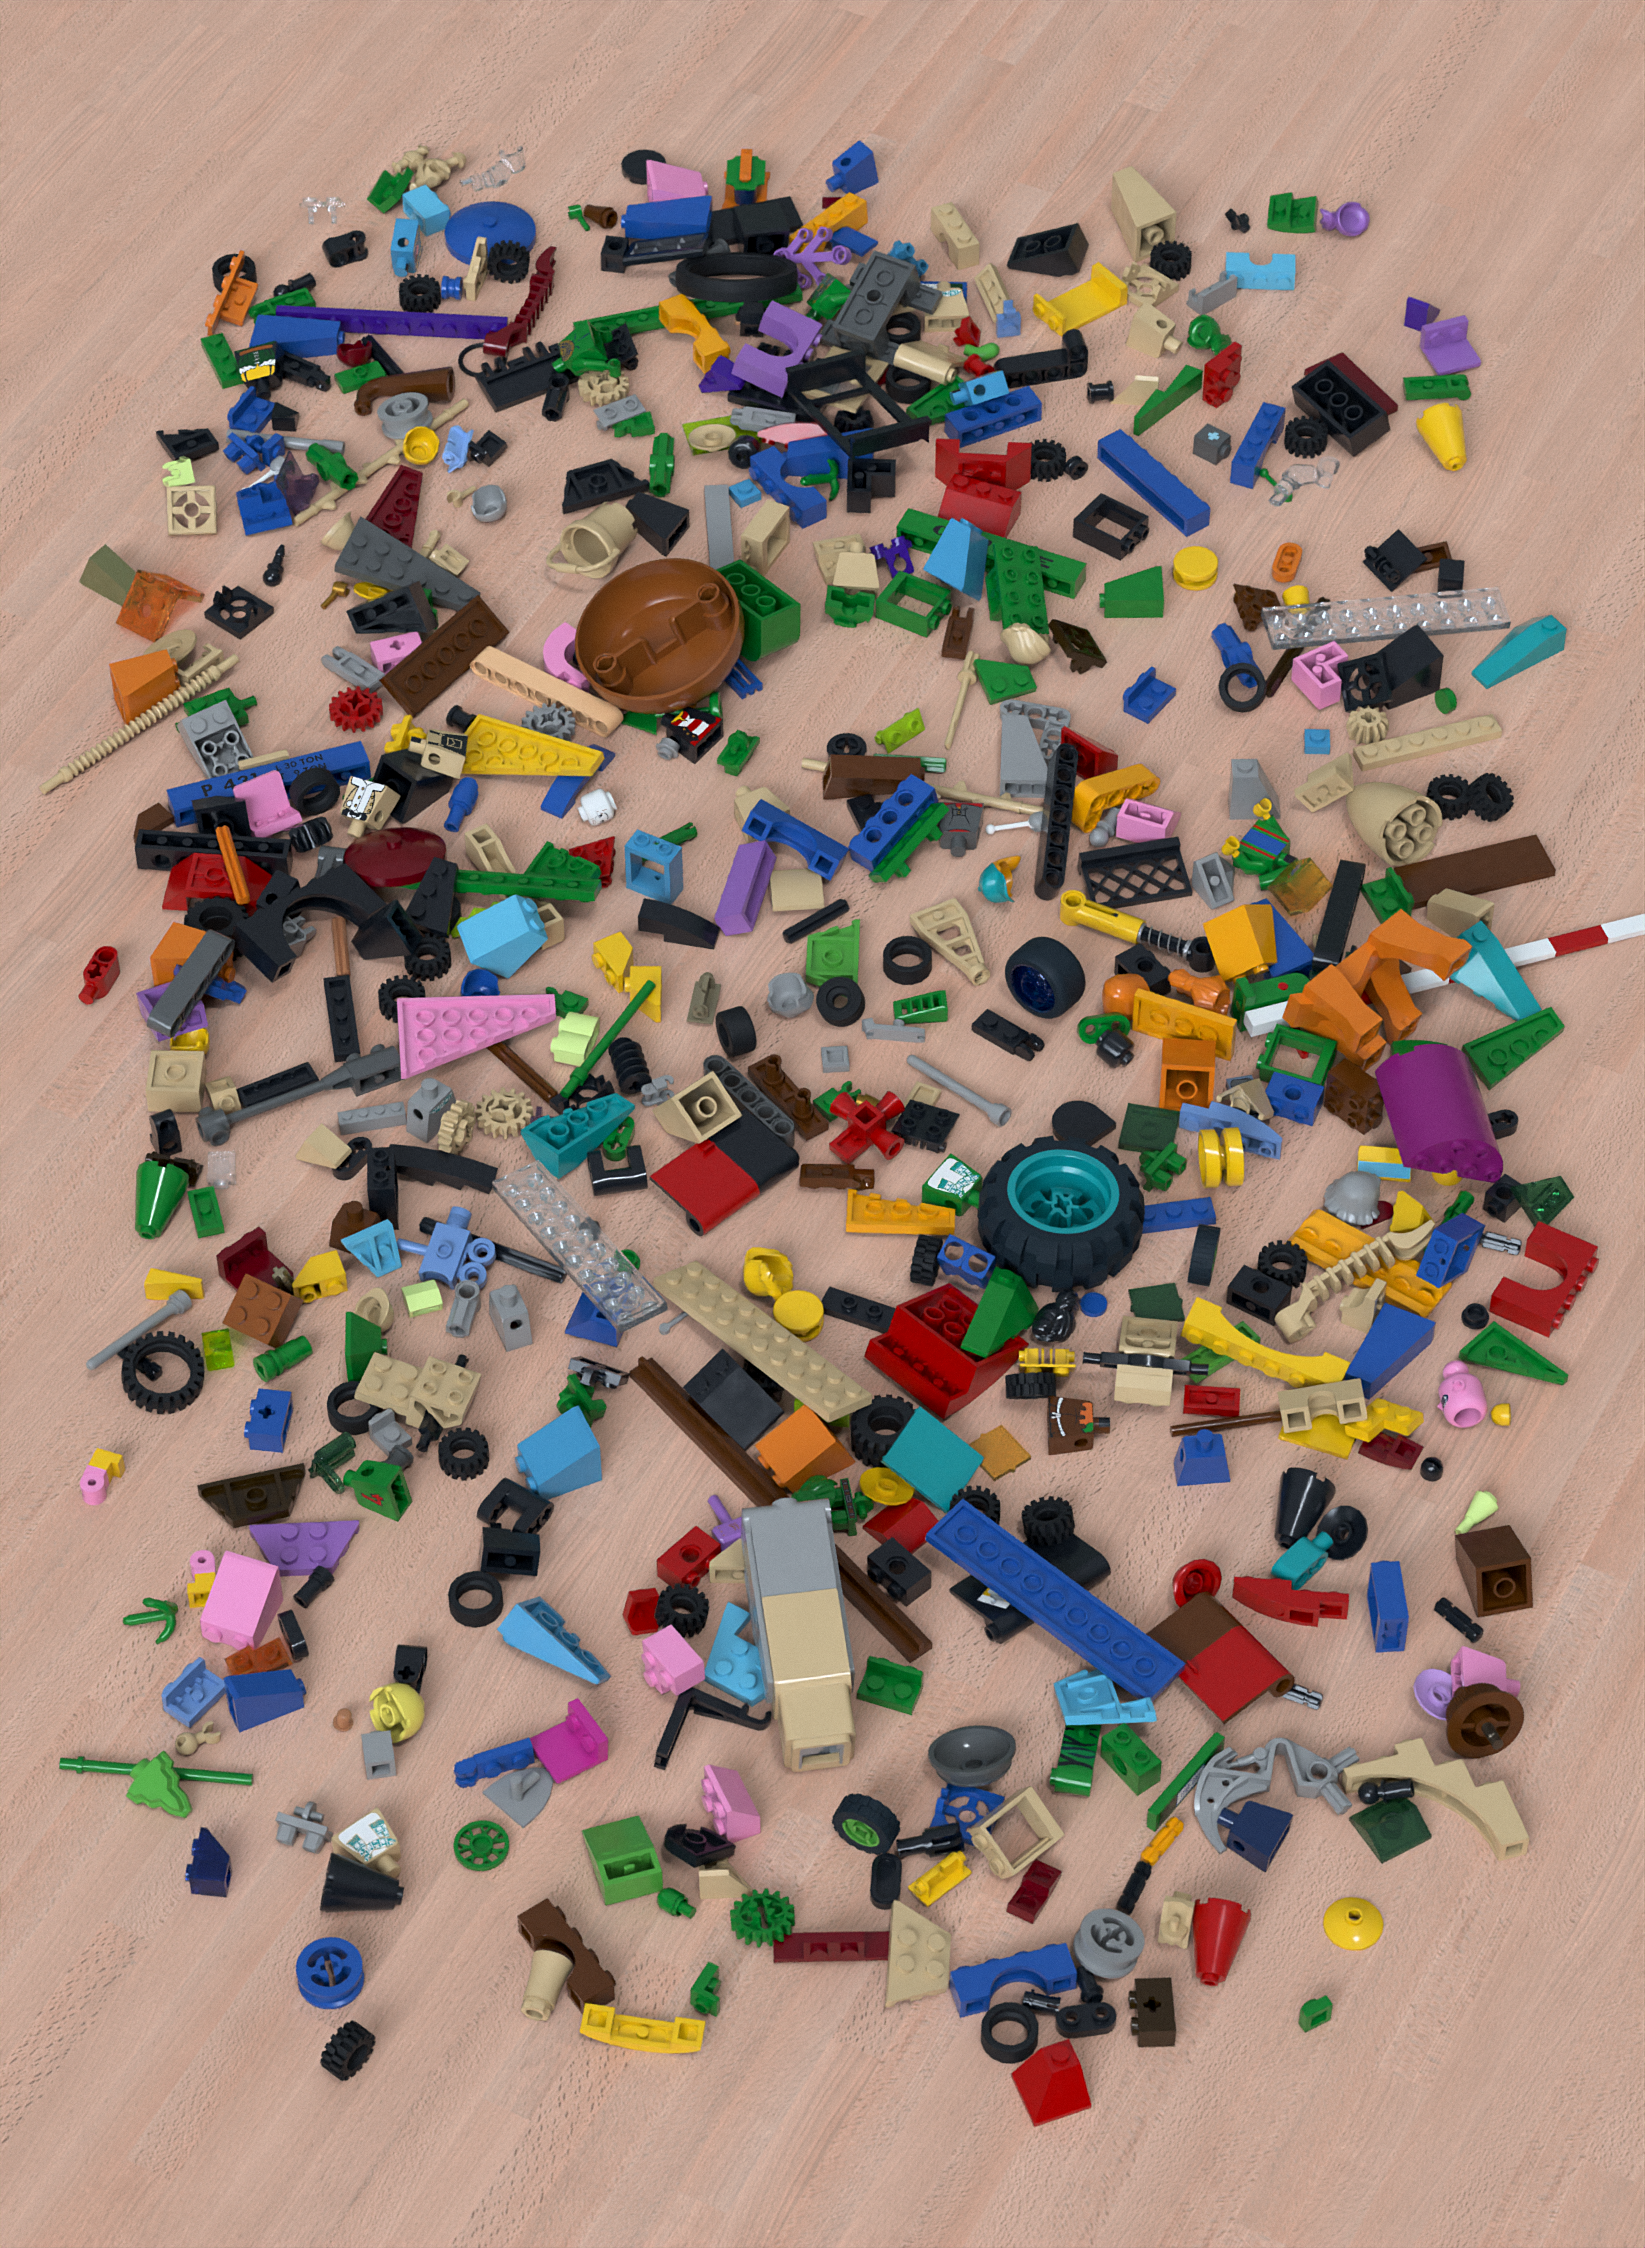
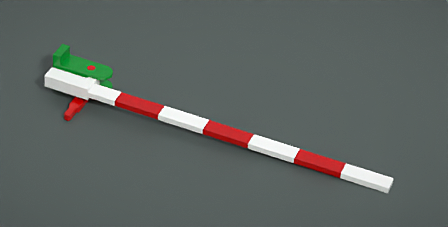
[1230,914,1645,1059]

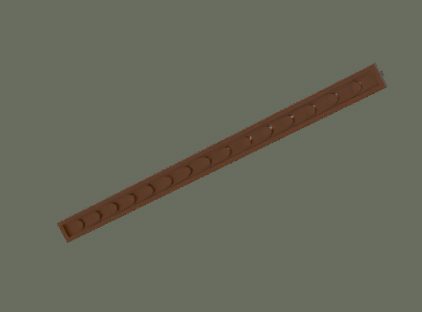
[630,1356,932,1663]

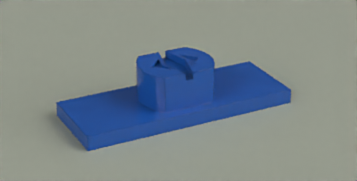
[829,226,878,257]

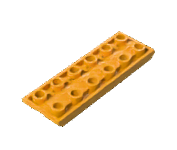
[1285,1209,1452,1318]

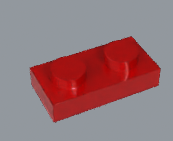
[1183,1385,1240,1417]

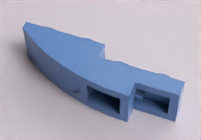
[1179,1101,1283,1160]

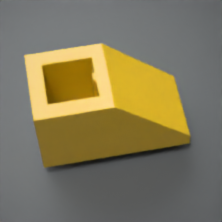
[591,931,634,993]
[1389,1190,1435,1233]
[292,1250,348,1303]

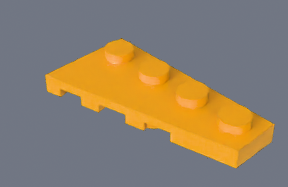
[846,1188,955,1235]

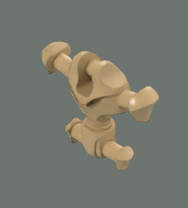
[391,145,466,192]

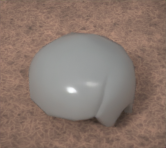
[471,485,507,522]

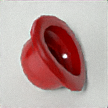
[1172,1559,1222,1608]

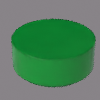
[1435,687,1457,714]

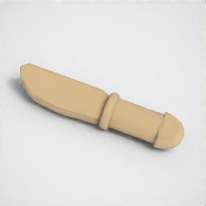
[419,530,441,559]

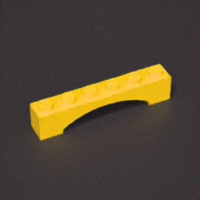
[1181,1297,1350,1388]

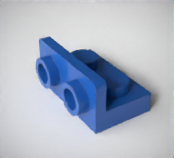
[227,386,274,433]
[1123,666,1176,724]

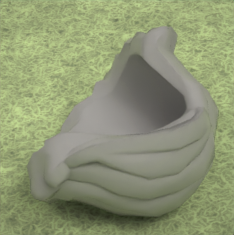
[1324,1171,1381,1226]

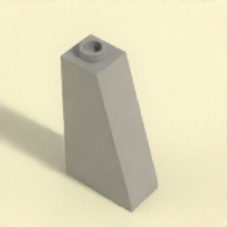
[1000,715,1048,798]

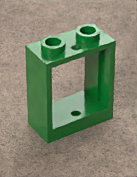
[876,570,953,638]
[1256,1024,1337,1086]

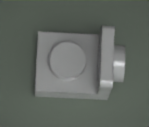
[368,1408,412,1457]

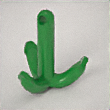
[800,459,839,501]
[123,1597,178,1645]

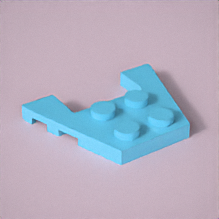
[704,1602,765,1707]
[1053,1669,1157,1725]

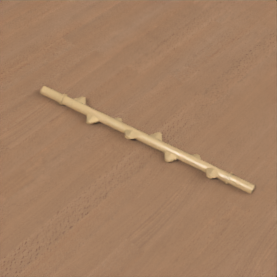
[292,398,469,526]
[802,758,1043,815]

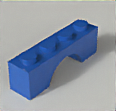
[1230,402,1286,489]
[749,446,827,529]
[741,799,849,881]
[950,1943,1077,2018]

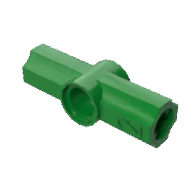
[649,433,675,497]
[305,443,359,491]

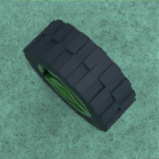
[1187,1224,1221,1287]
[832,1793,901,1855]

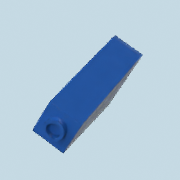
[621,195,713,239]
[249,315,345,358]
[783,428,874,479]
[1251,898,1316,980]
[1345,1303,1436,1400]

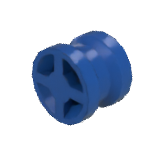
[441,276,463,300]

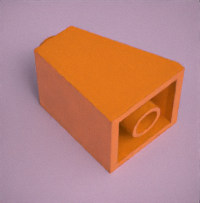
[109,649,180,725]
[150,922,236,987]
[1159,1038,1216,1114]
[755,1404,856,1493]

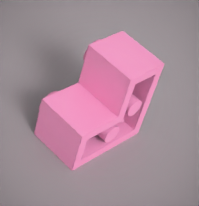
[1291,641,1348,710]
[641,1625,705,1696]

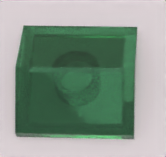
[1349,1798,1432,1864]

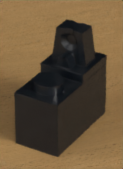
[479,1522,540,1576]

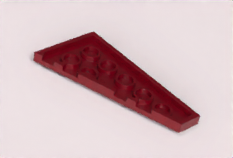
[366,465,423,549]

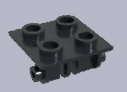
[603,323,639,370]
[1363,529,1427,592]
[891,1099,960,1154]

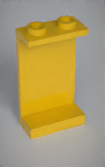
[1033,262,1128,337]

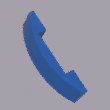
[540,744,615,819]

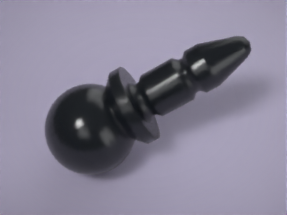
[263,544,285,587]

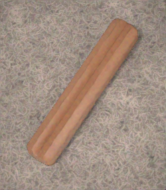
[332,917,351,977]

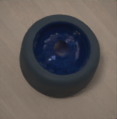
[1005,936,1086,1019]

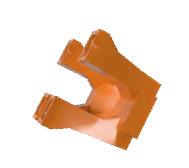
[1282,909,1472,1071]

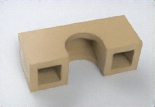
[931,202,980,270]
[1277,1378,1368,1433]

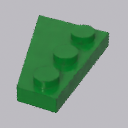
[906,375,976,425]
[524,841,602,879]

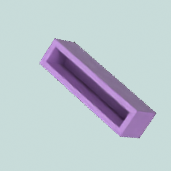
[714,840,777,936]

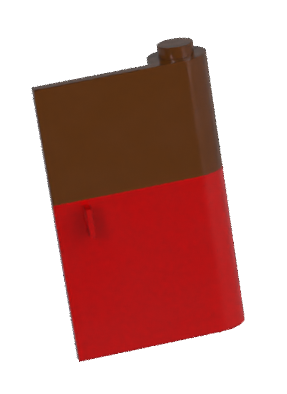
[1146,1591,1295,1724]

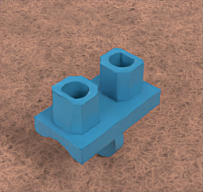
[887,240,929,279]

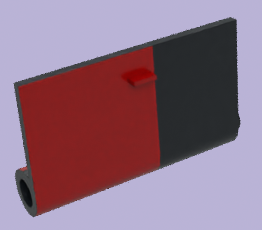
[650,1109,800,1236]

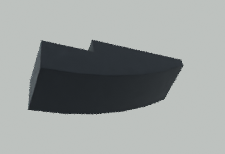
[638,898,720,950]

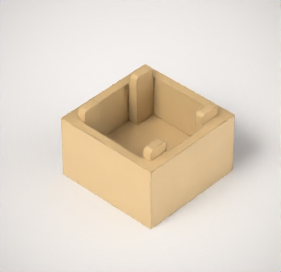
[145,1050,207,1112]

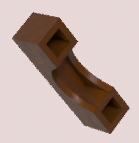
[517,1898,616,2015]

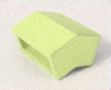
[401,1279,443,1318]

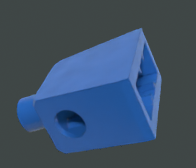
[825,140,879,194]
[1173,1429,1230,1486]

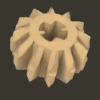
[1346,705,1389,745]

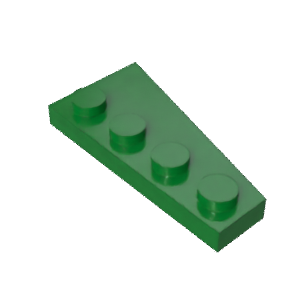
[1461,1007,1565,1090]

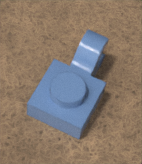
[996,300,1021,338]

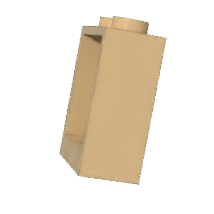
[741,499,790,576]
[968,1786,1065,1879]

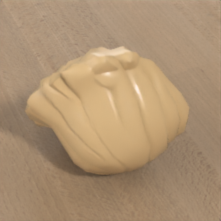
[1000,623,1051,665]

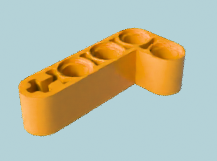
[1071,763,1160,833]

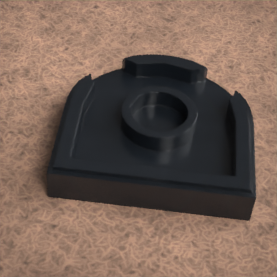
[1052,1101,1116,1146]
[663,1824,736,1868]

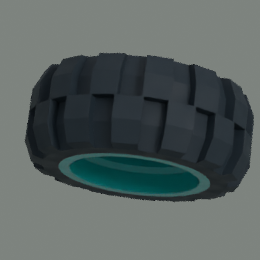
[977,1136,1145,1292]

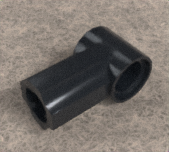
[542,373,570,422]

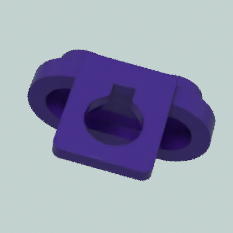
[869,535,914,579]

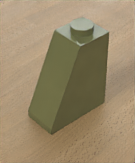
[79,544,148,609]

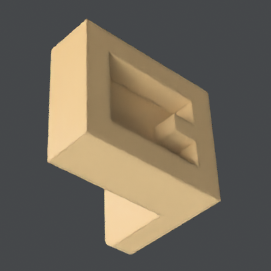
[428,543,469,577]
[204,1076,241,1115]

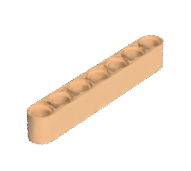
[470,646,624,737]

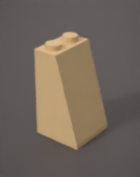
[1111,166,1176,262]

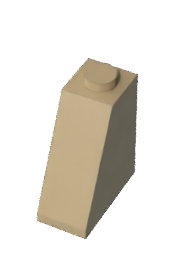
[1426,888,1495,938]

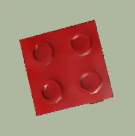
[569,836,616,888]

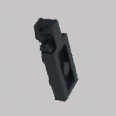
[283,351,332,392]

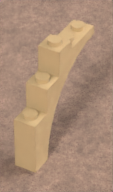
[1341,1738,1529,1861]

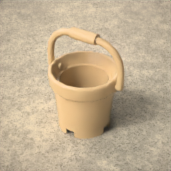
[546,502,637,579]

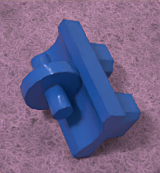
[223,432,266,475]

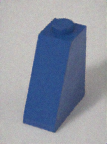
[223,1669,307,1733]

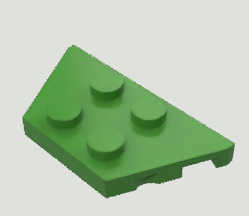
[806,919,860,998]

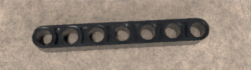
[1034,743,1078,901]
[1312,859,1366,971]

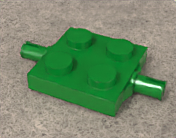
[175,687,257,733]

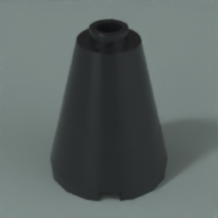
[1274,1467,1336,1550]
[320,1853,404,1913]

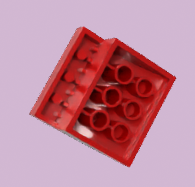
[864,1283,1029,1419]

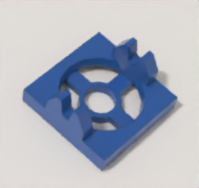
[930,1783,1005,1846]

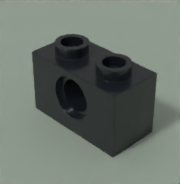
[1114,943,1171,996]
[1226,1265,1292,1326]
[867,1537,932,1607]

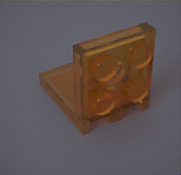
[116,569,205,643]

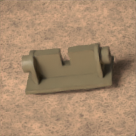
[687,972,721,1025]

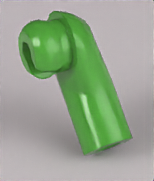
[964,343,1000,362]

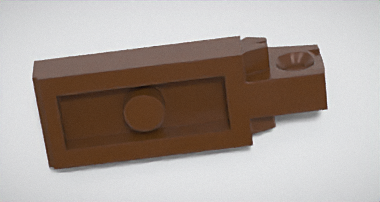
[800,1164,875,1190]

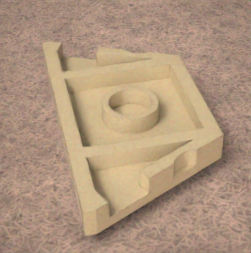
[885,1900,951,2007]

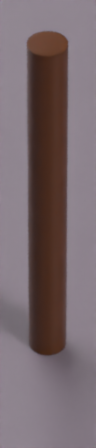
[1170,1410,1282,1437]

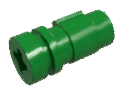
[253,1335,313,1382]

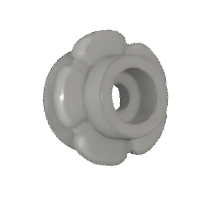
[656,738,680,760]

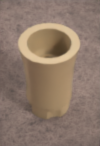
[521,1950,573,2021]

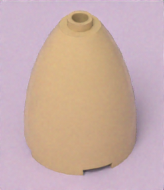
[1346,782,1442,866]

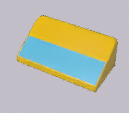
[1357,1145,1411,1182]

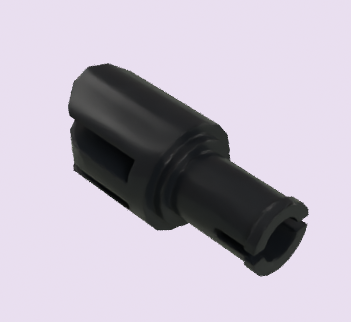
[896,1822,966,1858]

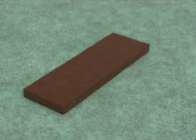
[379,595,510,717]
[1394,834,1556,910]

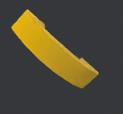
[580,2003,706,2053]

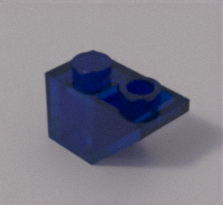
[185,1827,233,1898]

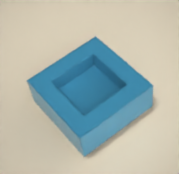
[729,479,761,508]
[1304,729,1330,754]

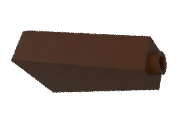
[822,754,925,800]

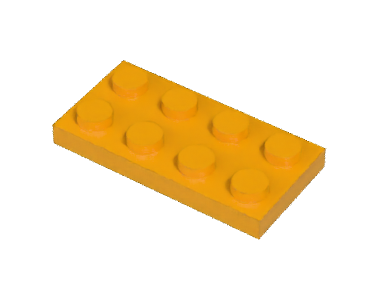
[1132,988,1237,1061]

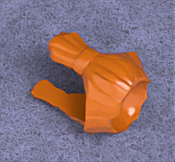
[1168,969,1231,1015]

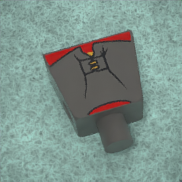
[936,802,984,857]

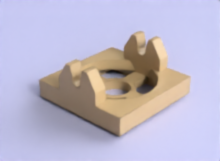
[1121,261,1179,307]
[167,485,218,536]

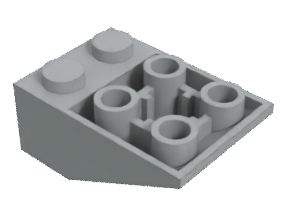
[177,700,253,779]

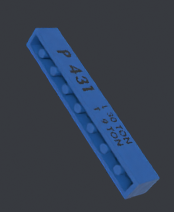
[166,741,371,828]

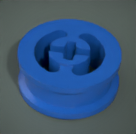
[296,1937,364,2010]

